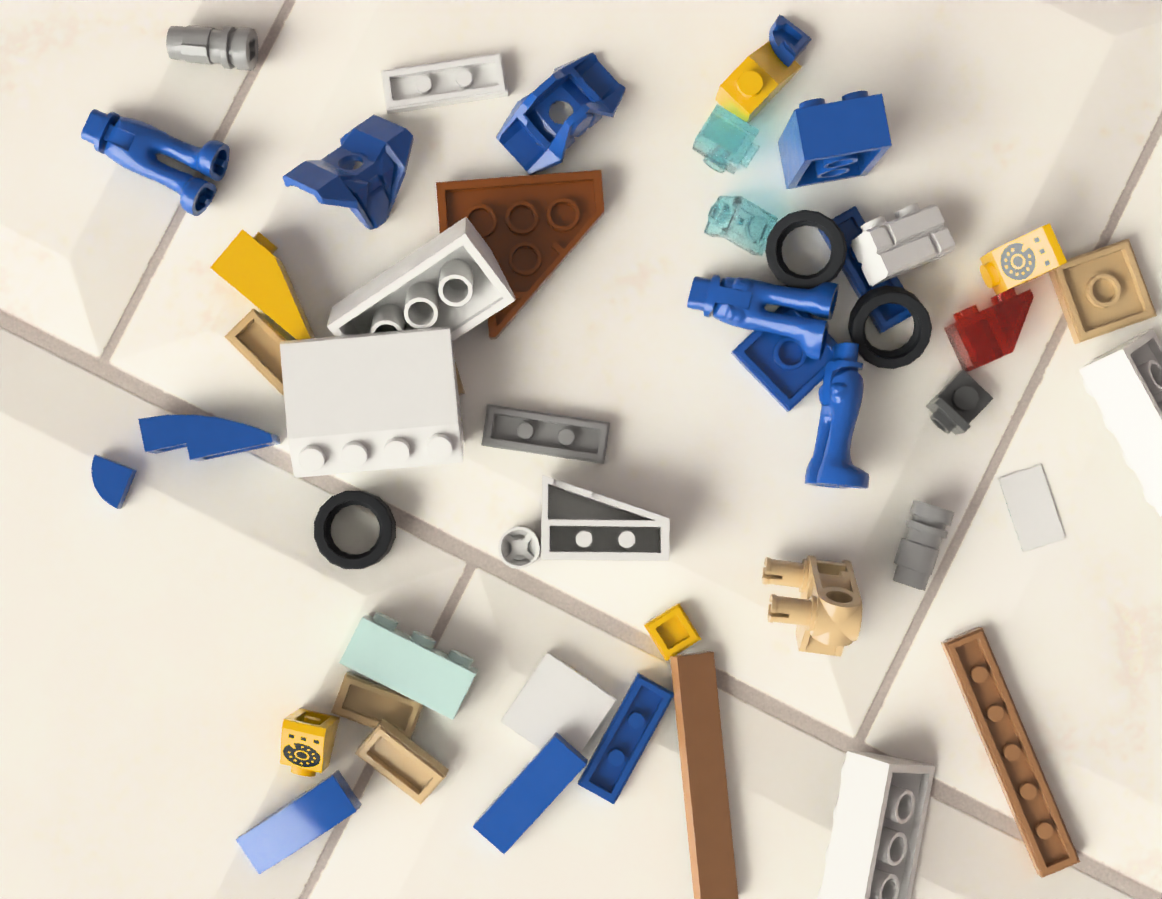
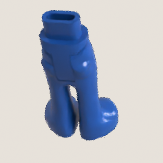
[81,109,230,216]
[687,274,839,360]
[805,342,869,489]

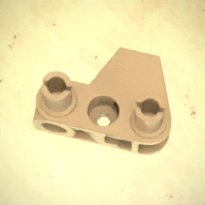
[762,555,862,657]

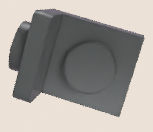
[926,370,993,435]

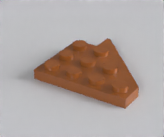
[436,170,604,340]

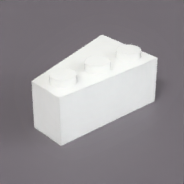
[541,475,670,561]

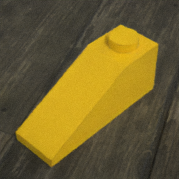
[210,229,315,340]

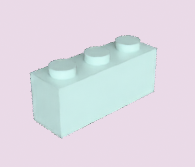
[339,612,478,720]

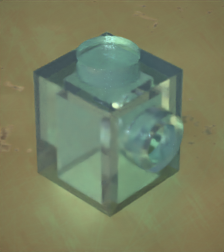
[692,104,760,175]

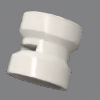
[498,526,541,569]

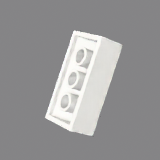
[327,217,515,341]
[1079,328,1162,517]
[817,751,935,899]

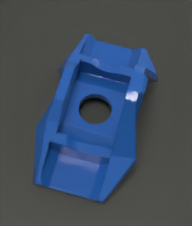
[496,52,626,175]
[282,115,414,230]

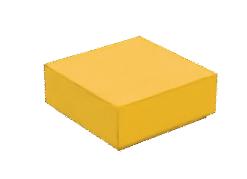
[643,603,701,661]

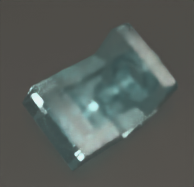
[704,196,778,256]

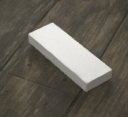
[380,52,509,114]

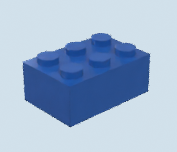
[778,91,892,189]

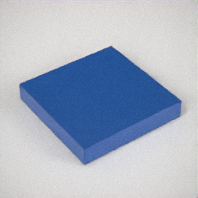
[731,306,838,412]

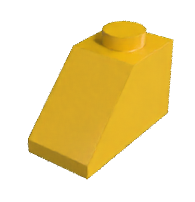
[715,41,801,127]

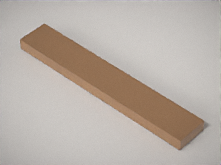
[941,627,1080,878]
[670,651,738,899]

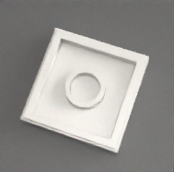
[500,652,617,753]

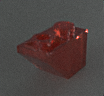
[944,288,1034,372]

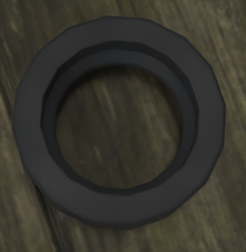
[765,210,847,289]
[848,285,932,369]
[314,491,396,569]

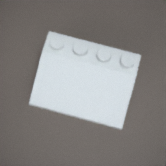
[280,326,465,478]

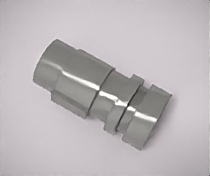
[166,25,258,71]
[893,500,955,591]

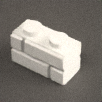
[851,203,956,286]

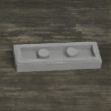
[481,404,610,464]

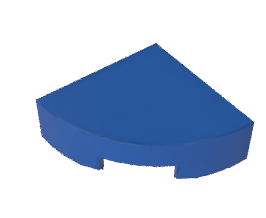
[769,14,812,67]
[91,455,137,509]

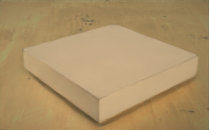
[1049,238,1157,344]

